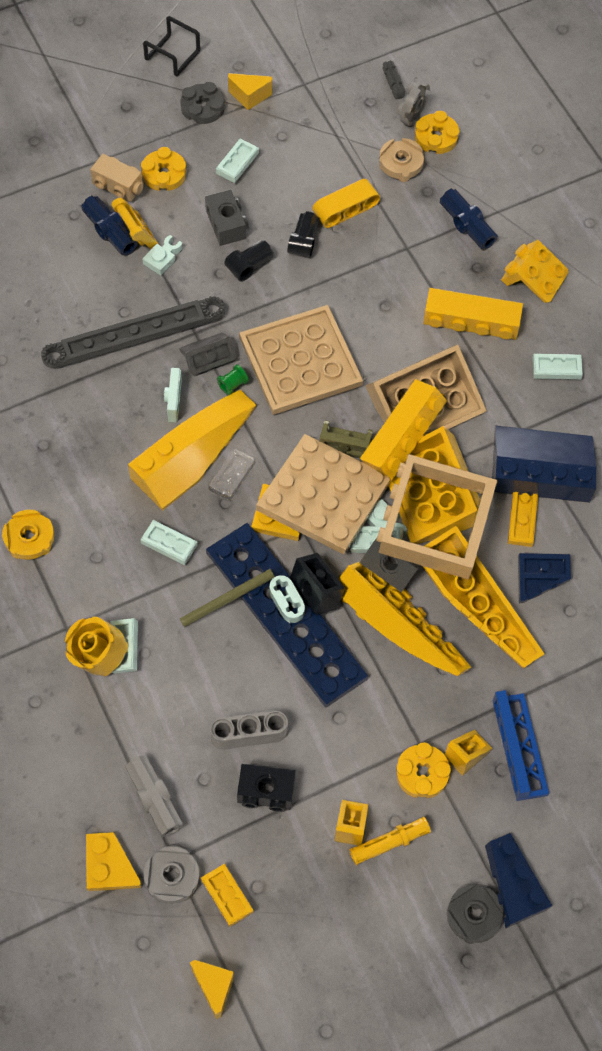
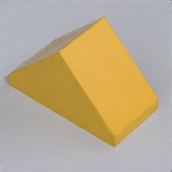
[228,73,272,110]
[445,730,493,776]
[335,800,368,846]
[190,960,234,1020]

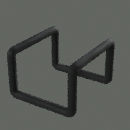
[143,16,201,76]

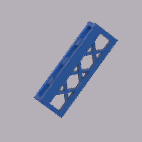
[492,690,549,801]

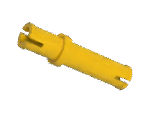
[349,816,431,866]

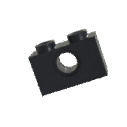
[289,553,345,616]
[237,764,296,812]

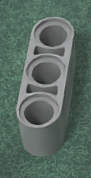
[210,711,288,749]

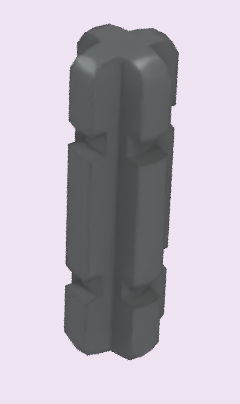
[382,60,405,99]

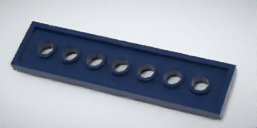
[206,523,368,708]

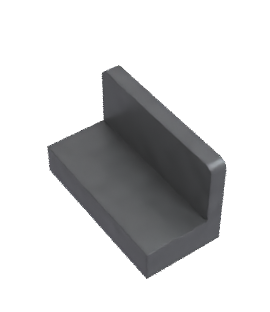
[179,332,237,375]

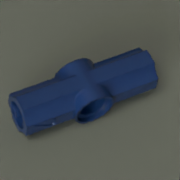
[439,188,498,250]
[81,195,138,256]

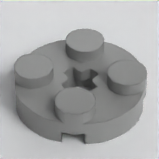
[397,81,430,126]
[144,846,200,904]

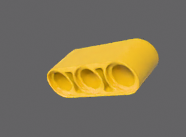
[312,179,380,228]

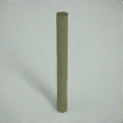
[180,569,275,627]

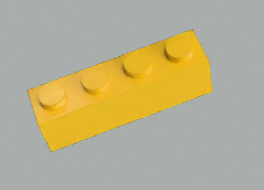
[423,288,523,340]
[360,379,447,480]

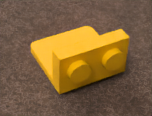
[501,240,568,303]

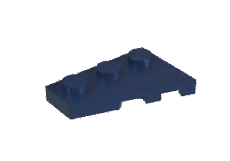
[485,833,552,928]

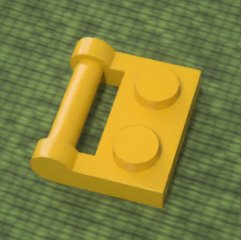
[111,198,159,249]

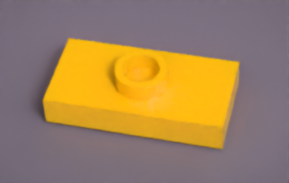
[201,863,254,927]

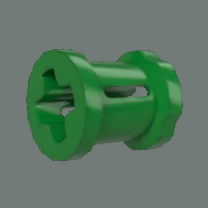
[217,364,249,395]

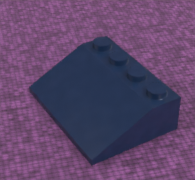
[492,425,596,503]

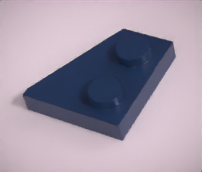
[518,553,571,603]

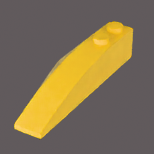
[128,390,256,511]
[338,562,471,676]

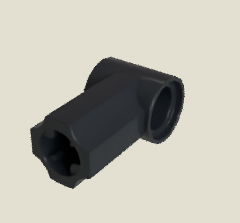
[287,211,320,258]
[224,240,273,281]

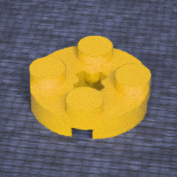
[415,111,460,154]
[141,147,186,191]
[2,510,54,560]
[396,742,451,798]

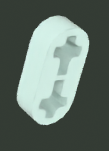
[269,575,305,623]

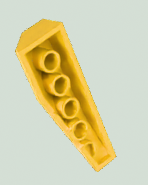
[423,526,544,668]

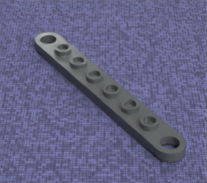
[41,296,225,368]

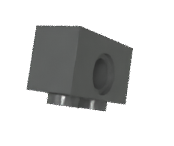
[205,190,249,246]
[359,536,421,592]

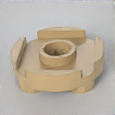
[379,138,424,182]

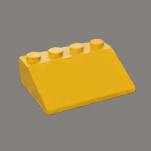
[389,426,488,544]

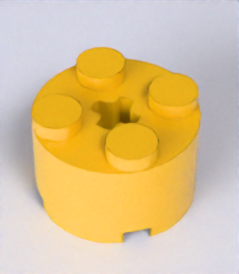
[65,617,128,676]

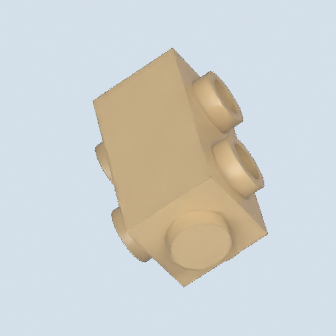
[90,153,144,202]

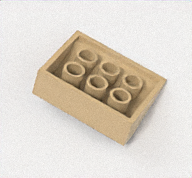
[365,345,487,437]

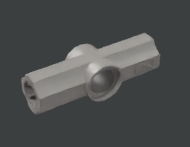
[125,755,183,838]

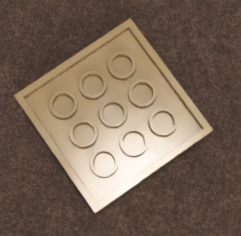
[239,305,363,415]
[256,434,391,555]

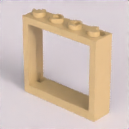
[376,454,497,580]

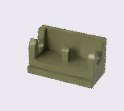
[319,420,373,458]

